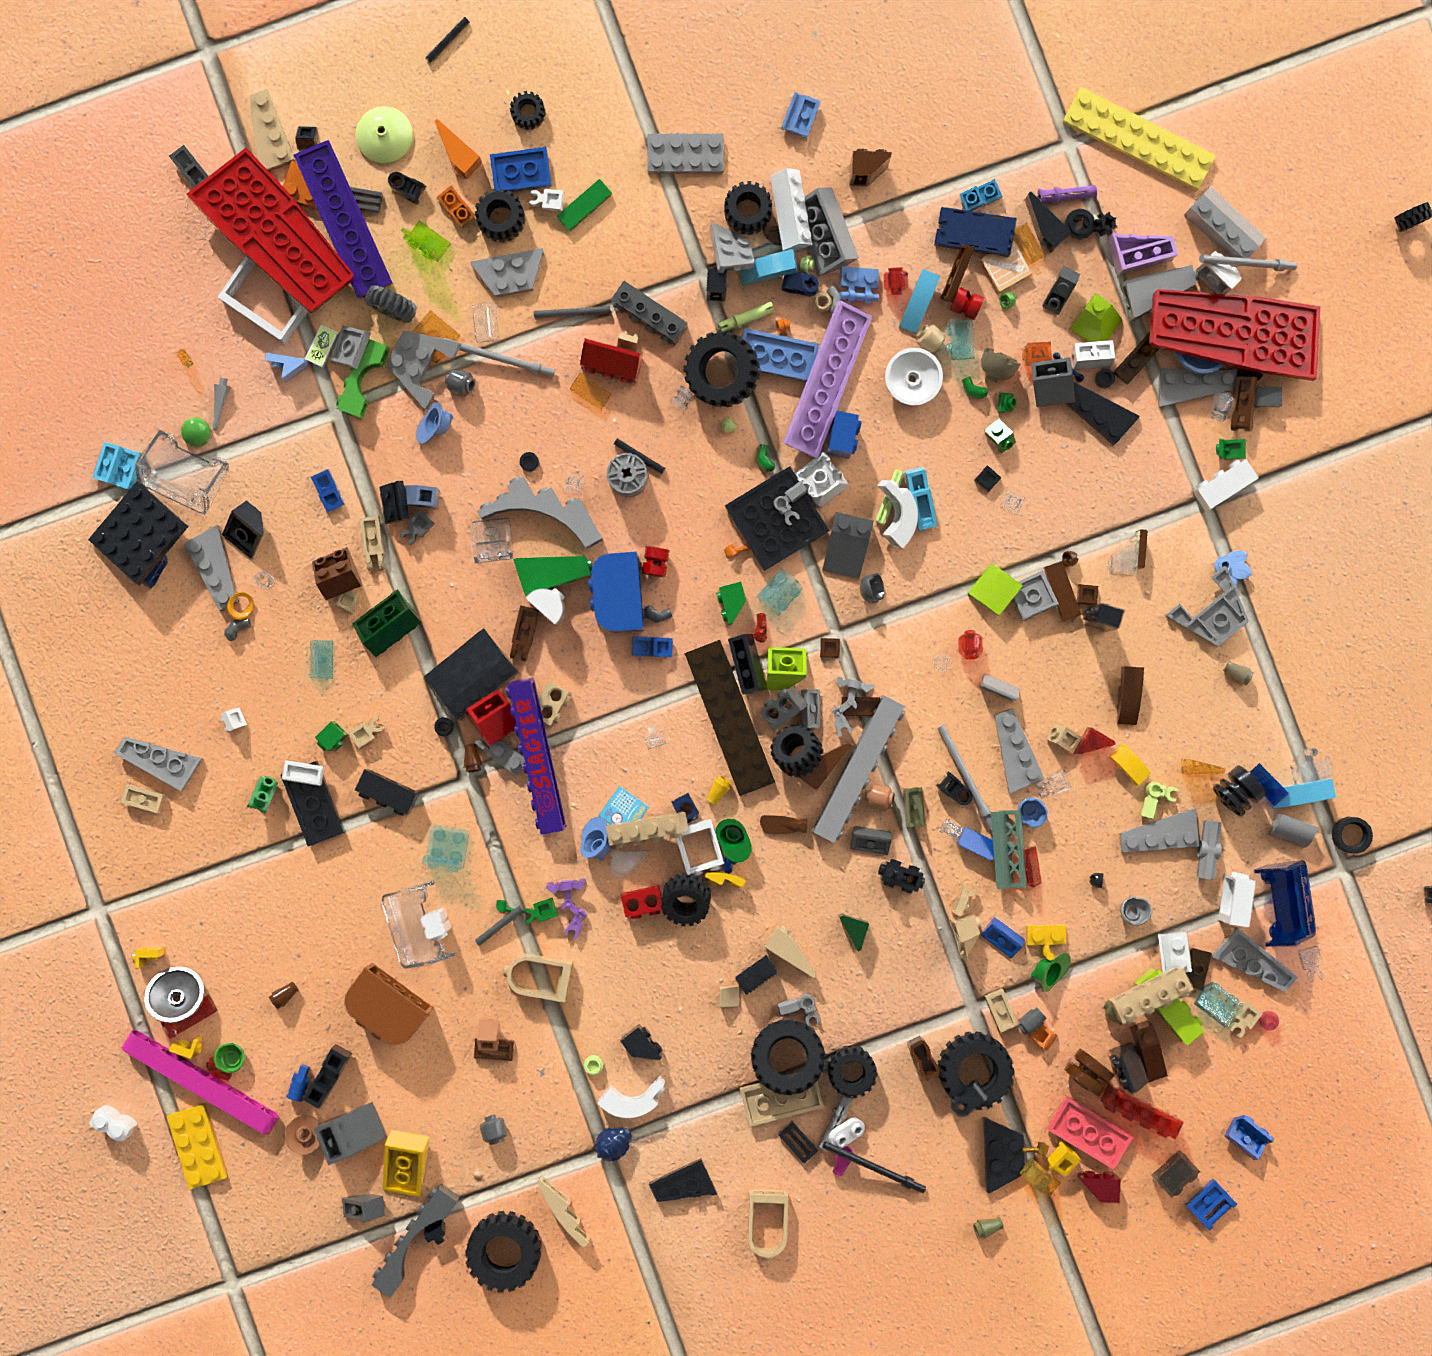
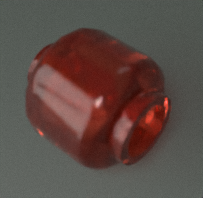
[884,267,909,295]
[958,630,983,660]

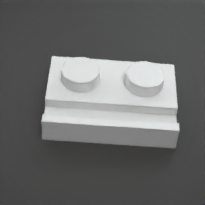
[1158,932,1192,973]

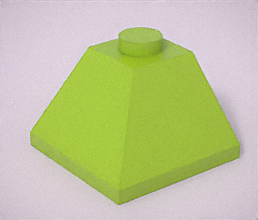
[1069,293,1123,342]
[767,647,807,691]

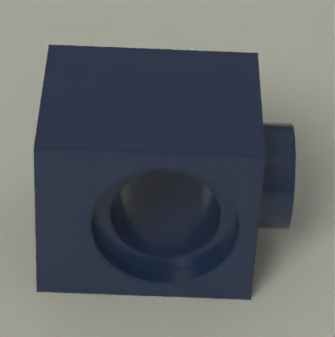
[671,792,699,823]

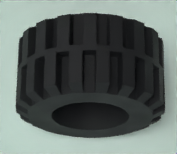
[724,181,772,235]
[475,188,525,242]
[770,724,824,777]
[661,873,711,927]
[827,1045,877,1098]

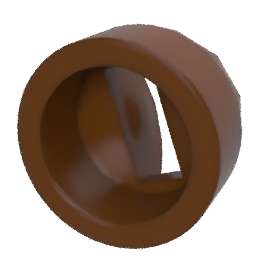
[1062,551,1079,567]

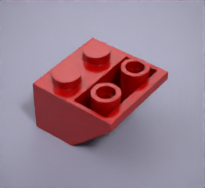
[466,689,517,747]

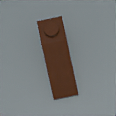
[799,742,852,791]
[1130,1021,1168,1082]

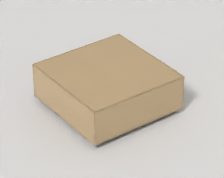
[335,591,361,613]

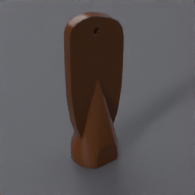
[760,815,807,834]

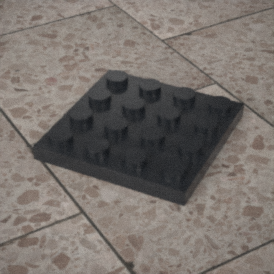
[725,466,830,571]
[88,481,189,586]

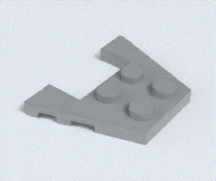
[386,330,462,409]
[1166,566,1249,646]

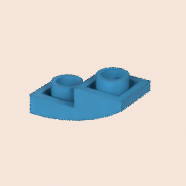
[959,179,1003,211]

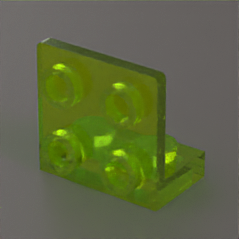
[401,220,451,263]

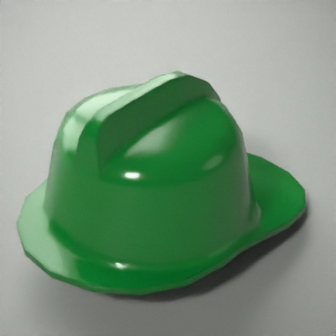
[715,818,752,863]
[1031,953,1071,992]

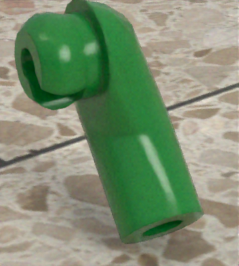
[962,376,988,399]
[757,444,775,472]

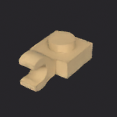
[952,882,977,916]

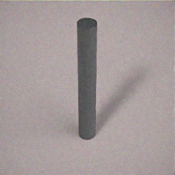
[475,905,524,946]

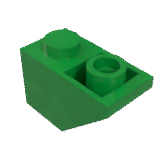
[716,582,746,625]

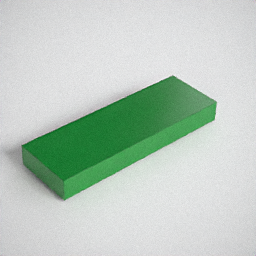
[557,178,612,232]

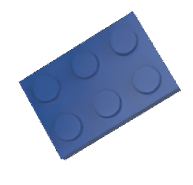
[490,147,552,193]

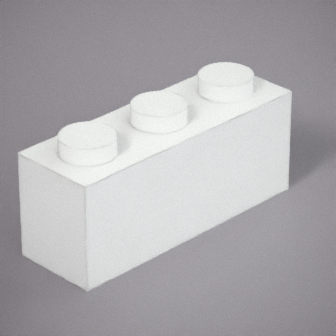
[1193,459,1258,511]

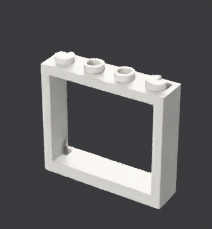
[218,256,308,344]

